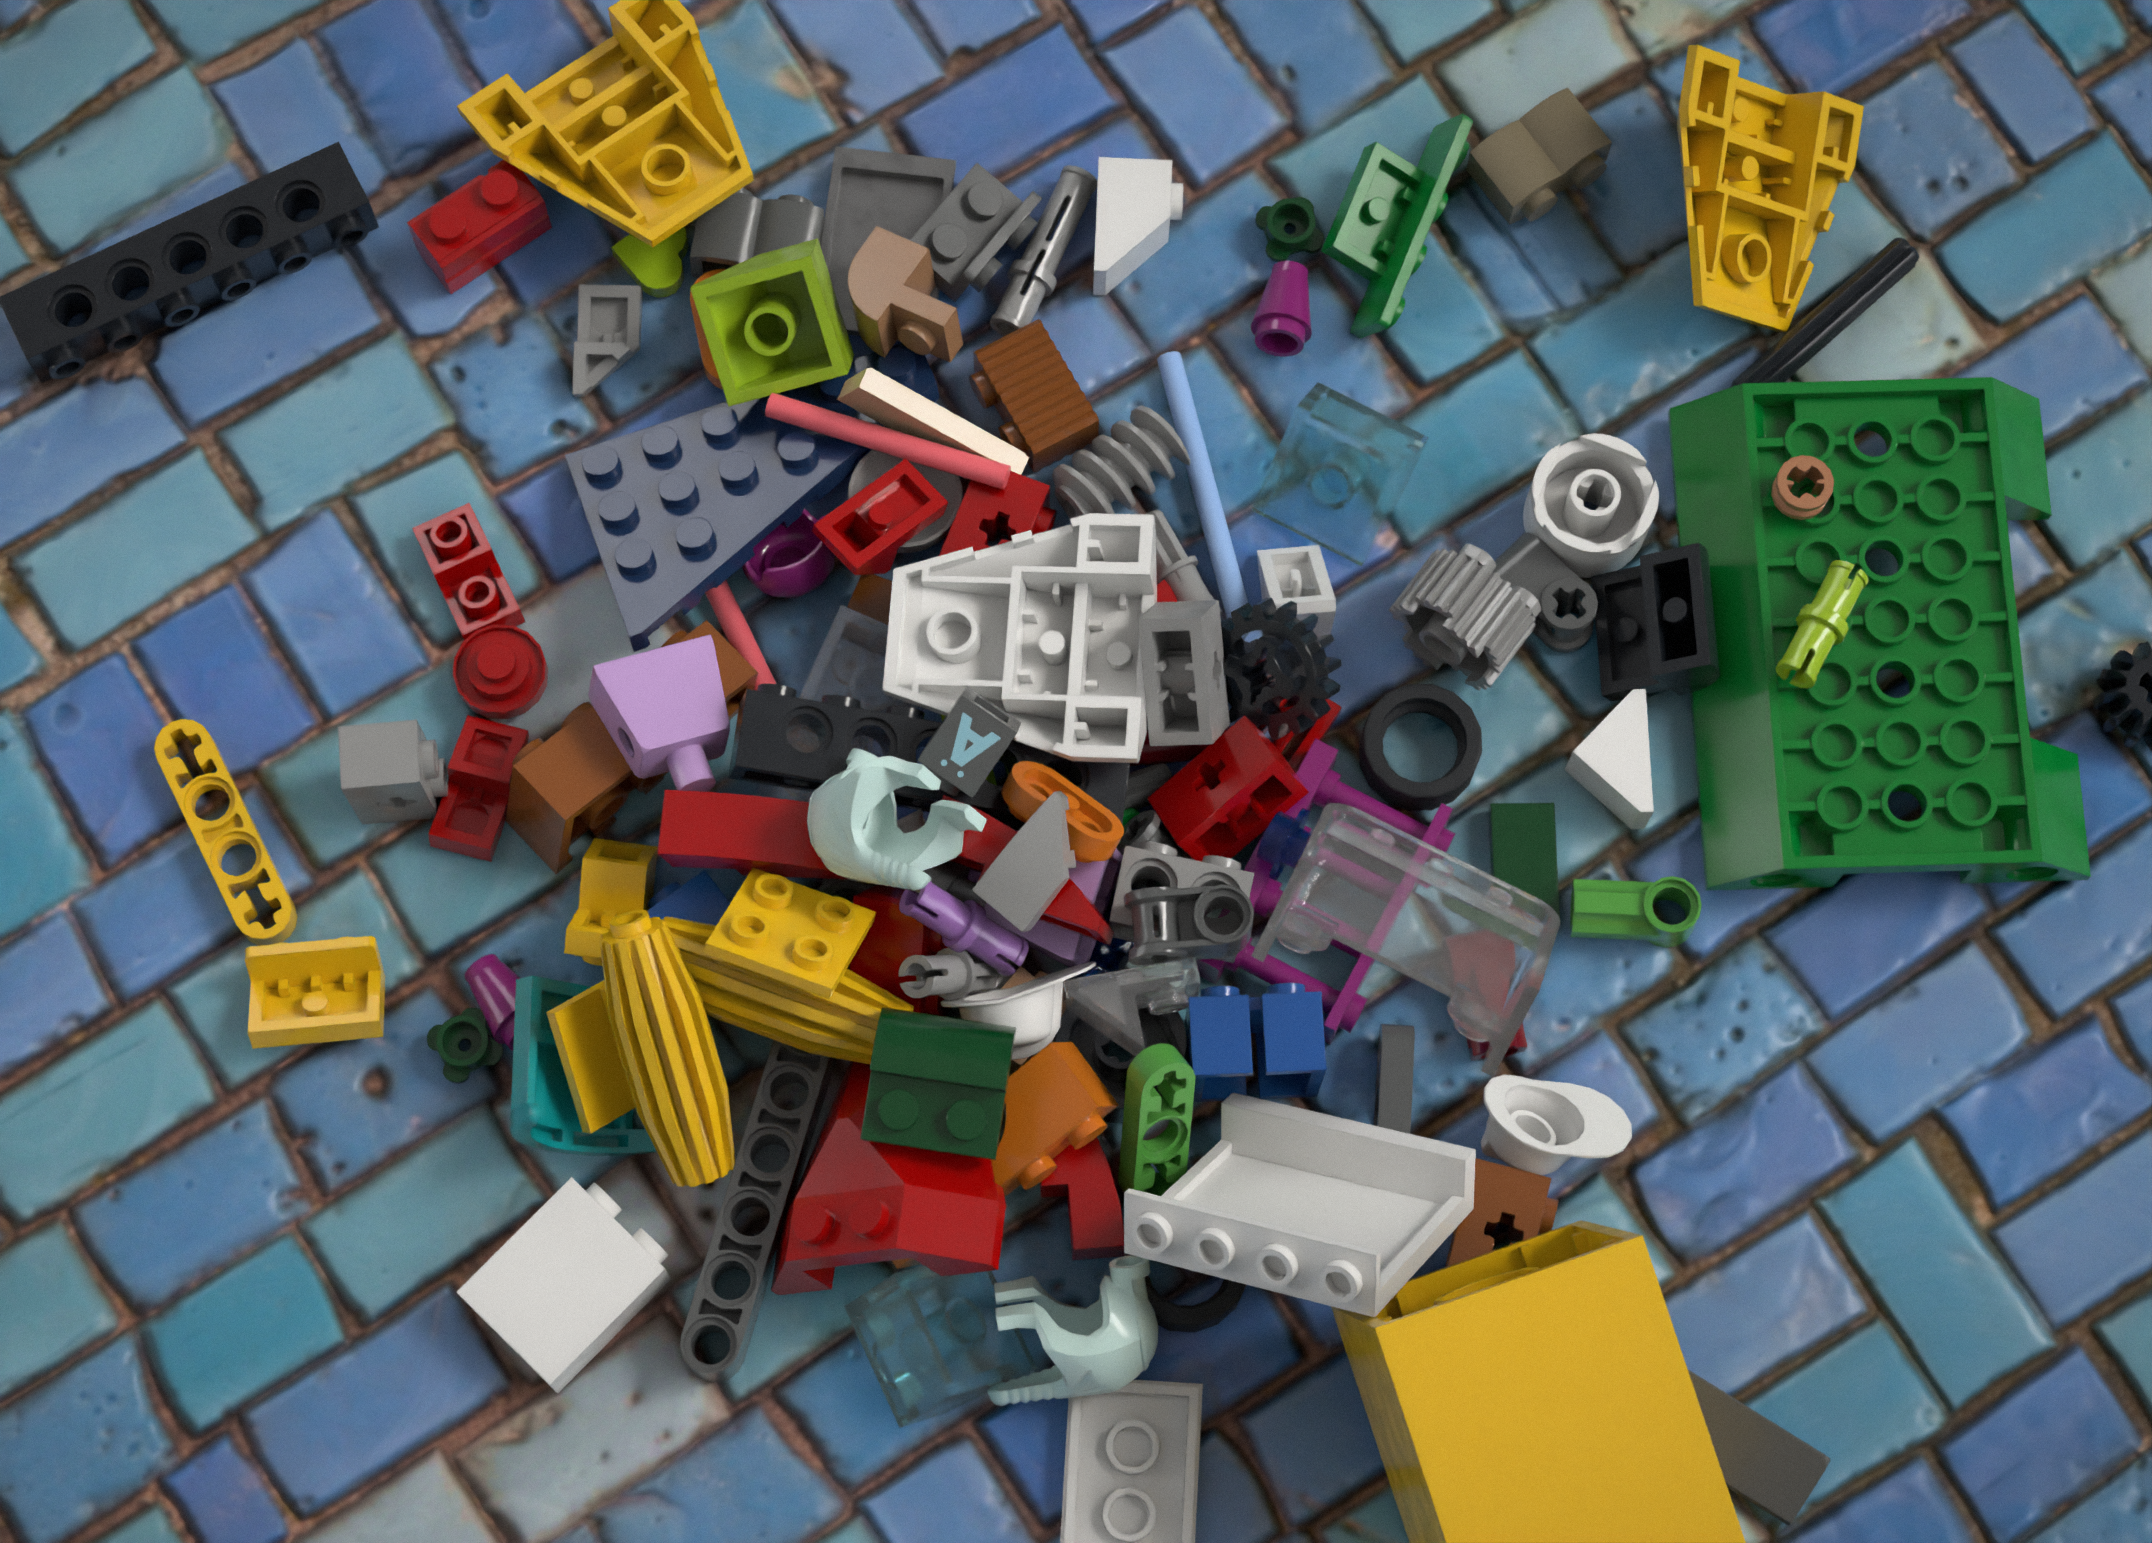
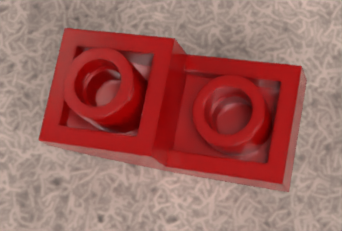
[412,503,525,640]

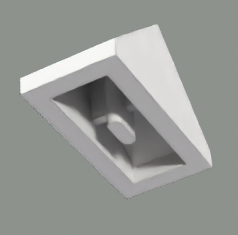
[1257,545,1336,637]
[1565,689,1654,829]

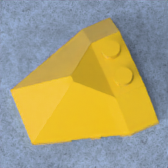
[457,0,754,247]
[1677,45,1864,332]

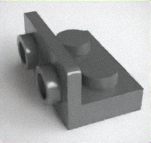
[910,163,1042,302]

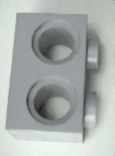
[1109,842,1254,963]

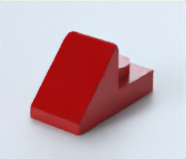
[812,458,948,575]

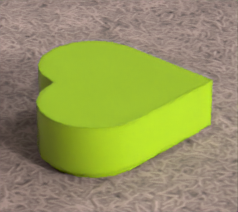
[611,227,688,298]

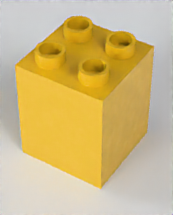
[1331,1220,1746,1543]

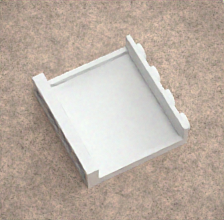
[1124,1093,1476,1317]

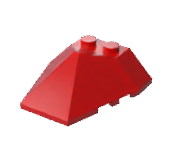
[771,1061,1006,1295]

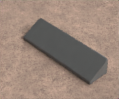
[1688,1370,1830,1526]

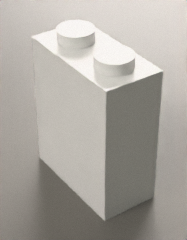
[457,1177,671,1394]

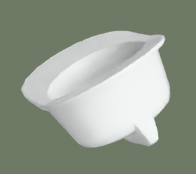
[940,961,1096,1060]
[1481,1074,1632,1176]

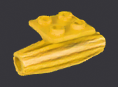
[664,867,914,1064]
[546,910,736,1187]

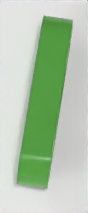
[1118,1043,1196,1196]

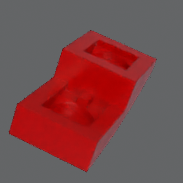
[428,715,529,862]

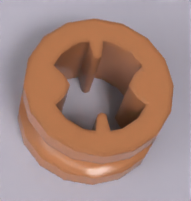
[1771,455,1834,520]

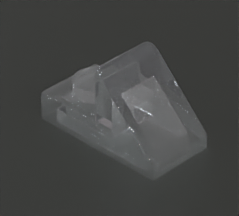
[1063,957,1201,1057]

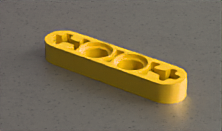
[154,719,297,946]

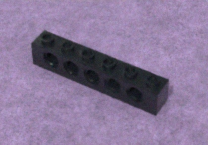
[0,142,379,383]
[728,684,1130,828]

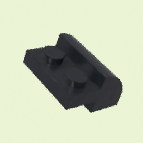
[1591,543,1720,702]

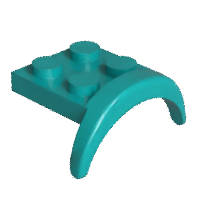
[510,975,657,1156]

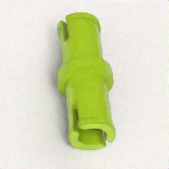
[1775,560,1869,689]

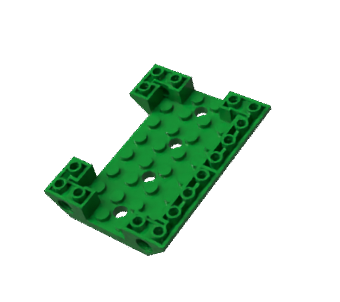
[1668,377,2091,891]

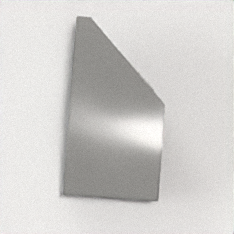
[572,284,643,397]
[972,791,1076,932]

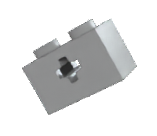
[1138,600,1230,746]
[338,720,448,824]

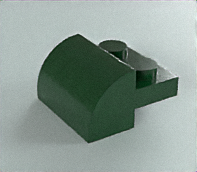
[860,1007,1017,1160]

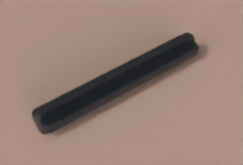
[1731,237,1919,387]

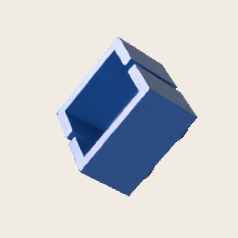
[1184,983,1327,1102]

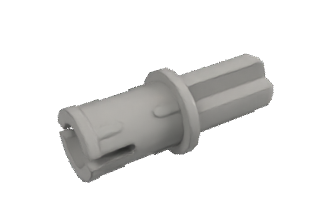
[1146,510,1222,616]
[899,948,1001,1000]

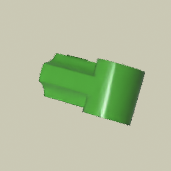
[1570,876,1702,948]

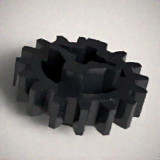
[1221,598,1342,740]

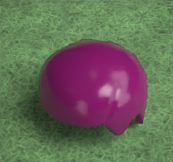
[742,509,836,598]

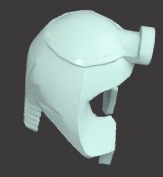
[807,748,987,890]
[987,1255,1158,1406]

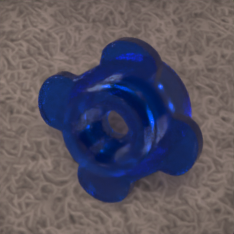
[1257,808,1313,881]

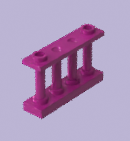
[1194,738,1456,1045]

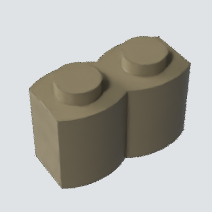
[1466,88,1612,225]

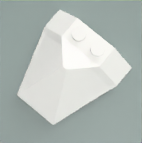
[882,513,1157,763]

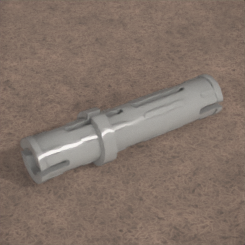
[990,165,1098,336]

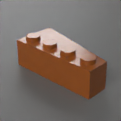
[505,620,758,874]

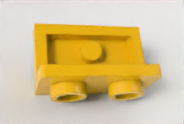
[245,936,385,1049]

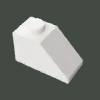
[1093,157,1183,296]

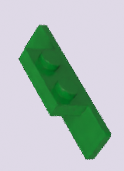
[1321,113,1473,339]

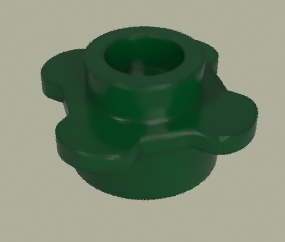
[1255,197,1324,262]
[427,1007,504,1084]

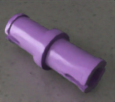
[899,881,1029,977]

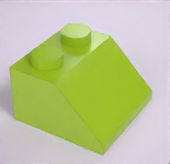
[690,238,854,407]

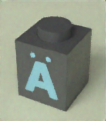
[917,686,1021,798]

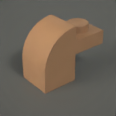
[848,226,963,363]

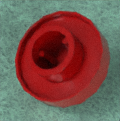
[453,624,549,719]

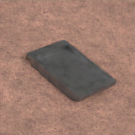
[820,146,956,342]

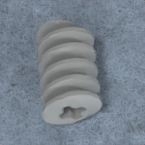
[1052,405,1190,519]

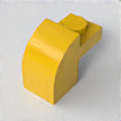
[564,838,658,966]

